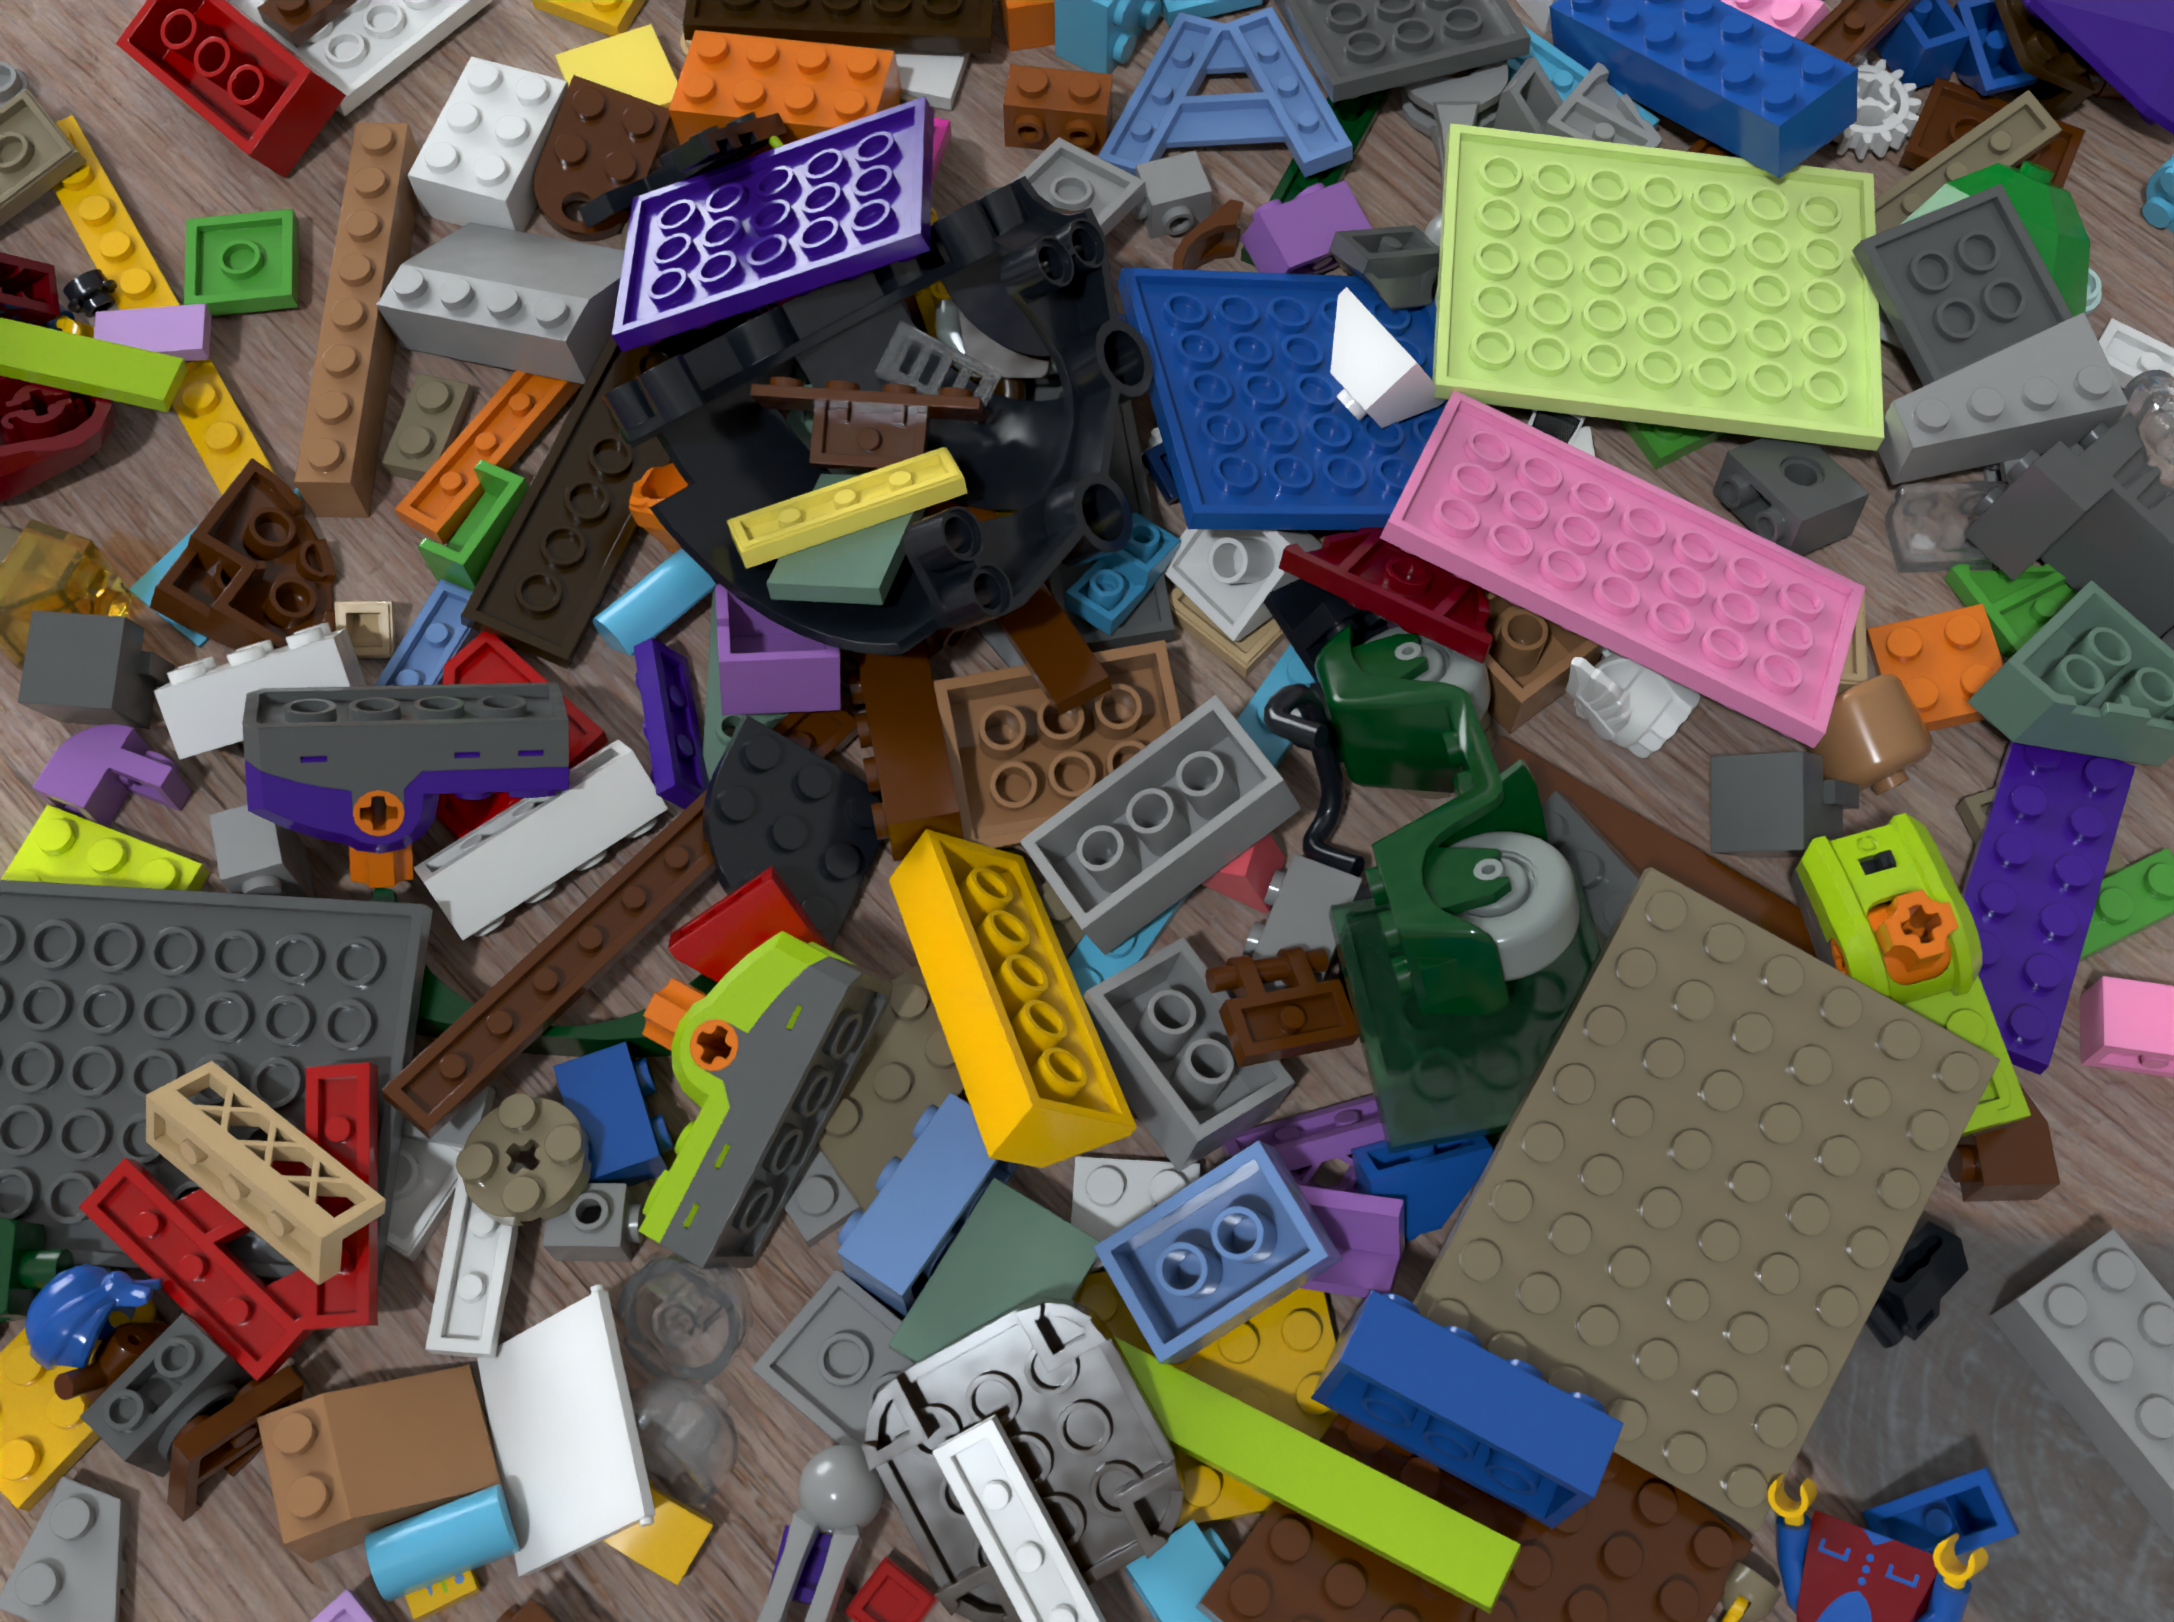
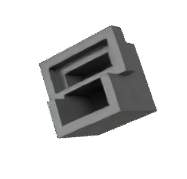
[18,610,175,729]
[1711,751,1859,859]

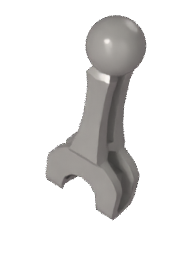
[1402,60,1508,272]
[756,1445,885,1622]

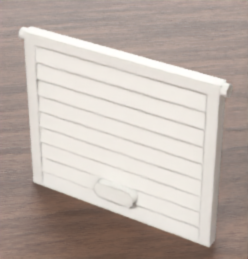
[477,1284,656,1577]

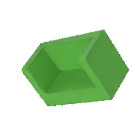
[417,460,529,591]

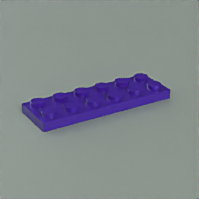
[1961,740,2136,1075]

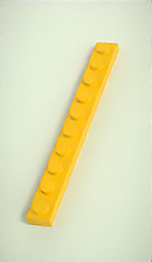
[53,115,275,495]

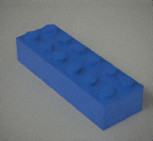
[1549,0,1858,178]

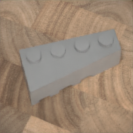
[1878,312,2129,485]

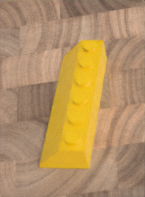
[888,829,1137,1168]

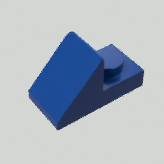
[1862,1466,2020,1555]

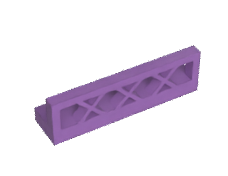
[1222,1073,1481,1193]

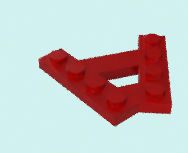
[79,1062,378,1382]

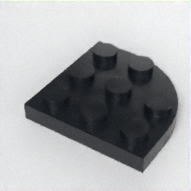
[703,715,883,947]

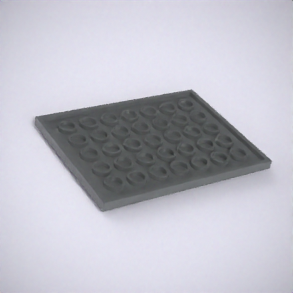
[0,880,433,1286]

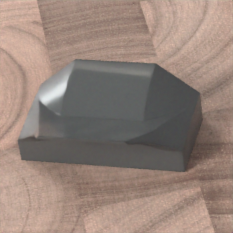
[1329,225,1440,310]

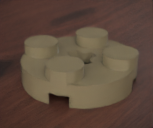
[456,1093,592,1226]

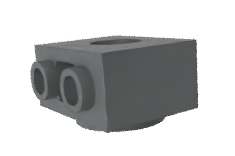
[1713,437,1870,555]
[80,1313,254,1478]

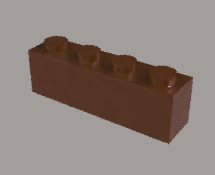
[847,640,963,861]

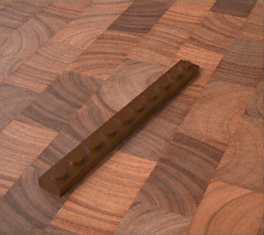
[382,708,858,1140]

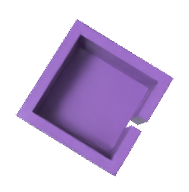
[715,584,841,715]

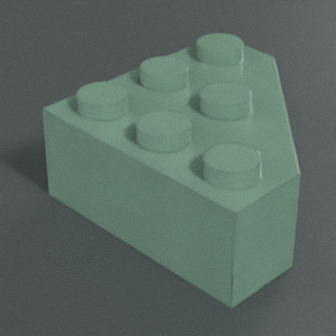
[1967,580,2174,767]

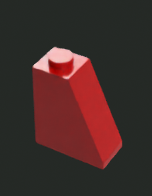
[668,866,834,982]

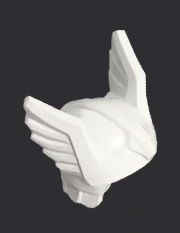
[1566,647,1700,758]

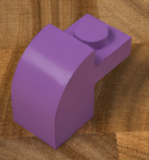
[32,724,192,827]

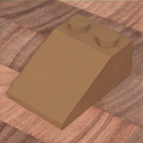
[257,1365,504,1563]

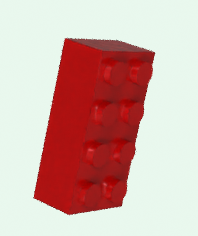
[115,0,346,178]

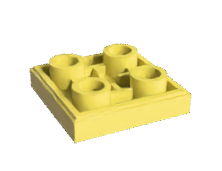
[555,24,678,109]

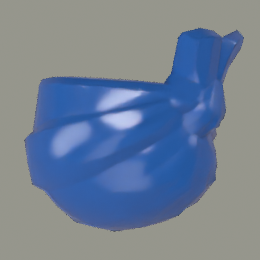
[25,1264,164,1371]

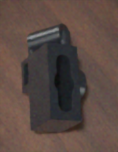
[1865,1221,1969,1348]

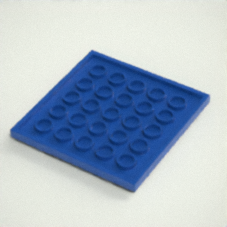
[1117,267,1448,530]

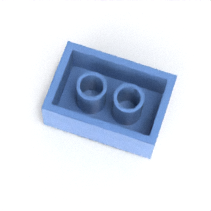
[837,1092,1018,1319]
[1093,1140,1343,1364]

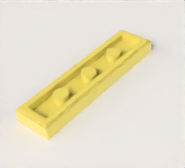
[727,447,968,569]

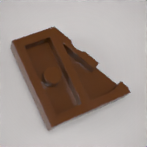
[167,1365,304,1522]

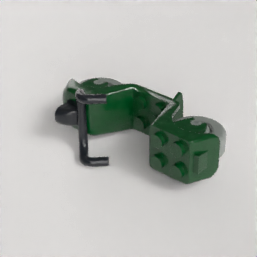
[1264,623,1580,1016]

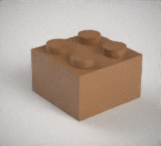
[1484,590,1604,734]

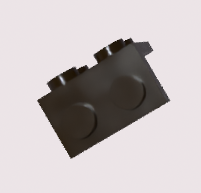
[1994,0,2095,120]

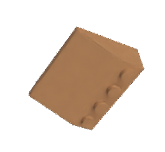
[933,640,1181,849]

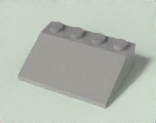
[376,223,625,384]

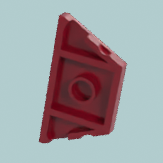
[1279,527,1493,664]

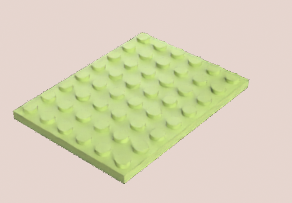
[1432,123,1884,451]

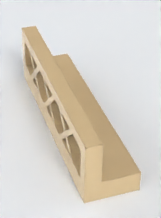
[146,1061,386,1285]

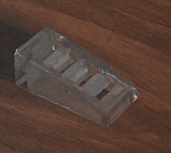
[875,321,1003,425]

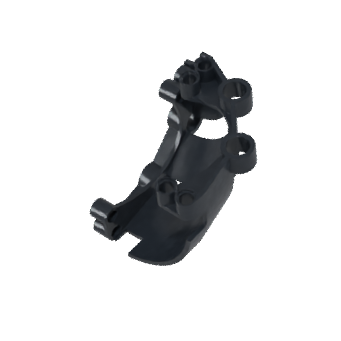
[601,176,1153,655]

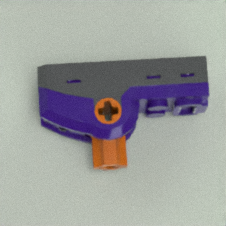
[242,682,569,888]

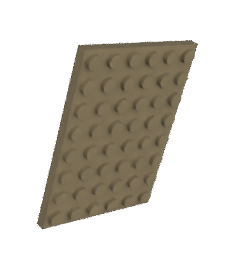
[1413,867,2000,1533]

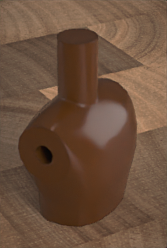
[54,1321,169,1407]

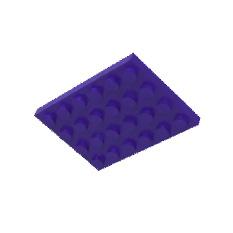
[611,96,934,352]

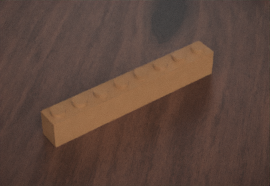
[294,122,420,518]

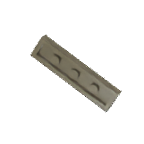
[1875,90,2062,234]

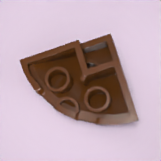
[149,458,336,650]

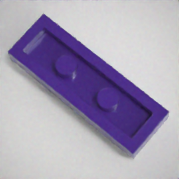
[633,637,709,810]

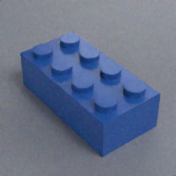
[1311,1290,1624,1529]

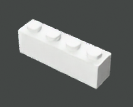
[414,739,668,941]

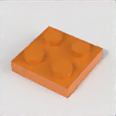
[1866,604,2004,731]

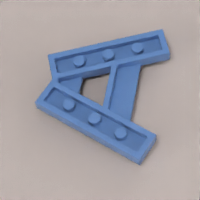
[1098,7,1353,177]

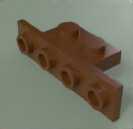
[750,377,988,471]

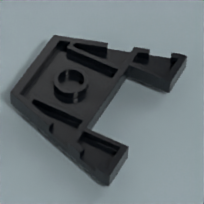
[578,112,788,229]

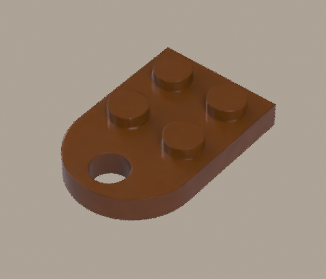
[534,75,672,242]

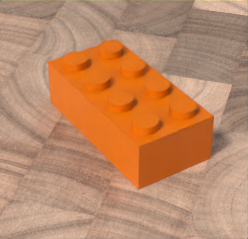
[669,30,903,159]

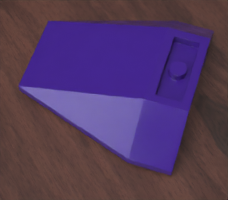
[2022,0,2174,135]

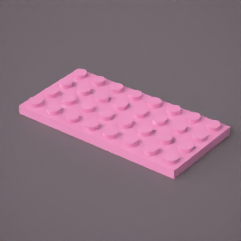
[1380,390,1866,748]

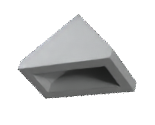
[1493,56,1563,134]

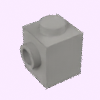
[1131,150,1212,239]
[543,1183,645,1262]

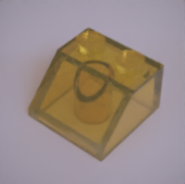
[0,519,134,671]

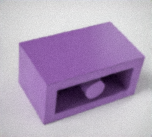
[1240,180,1372,275]

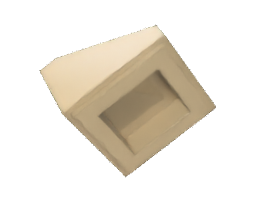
[335,600,396,658]

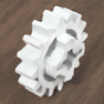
[1826,55,1921,159]

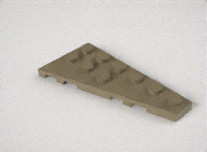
[816,881,1085,1213]

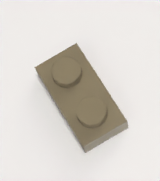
[381,373,475,481]

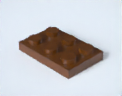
[1899,77,2086,188]

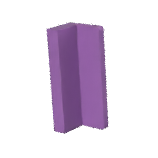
[1298,1185,1405,1298]

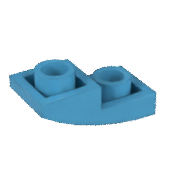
[1064,512,1181,636]

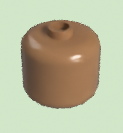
[1804,674,1933,796]

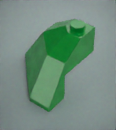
[1901,161,2090,317]

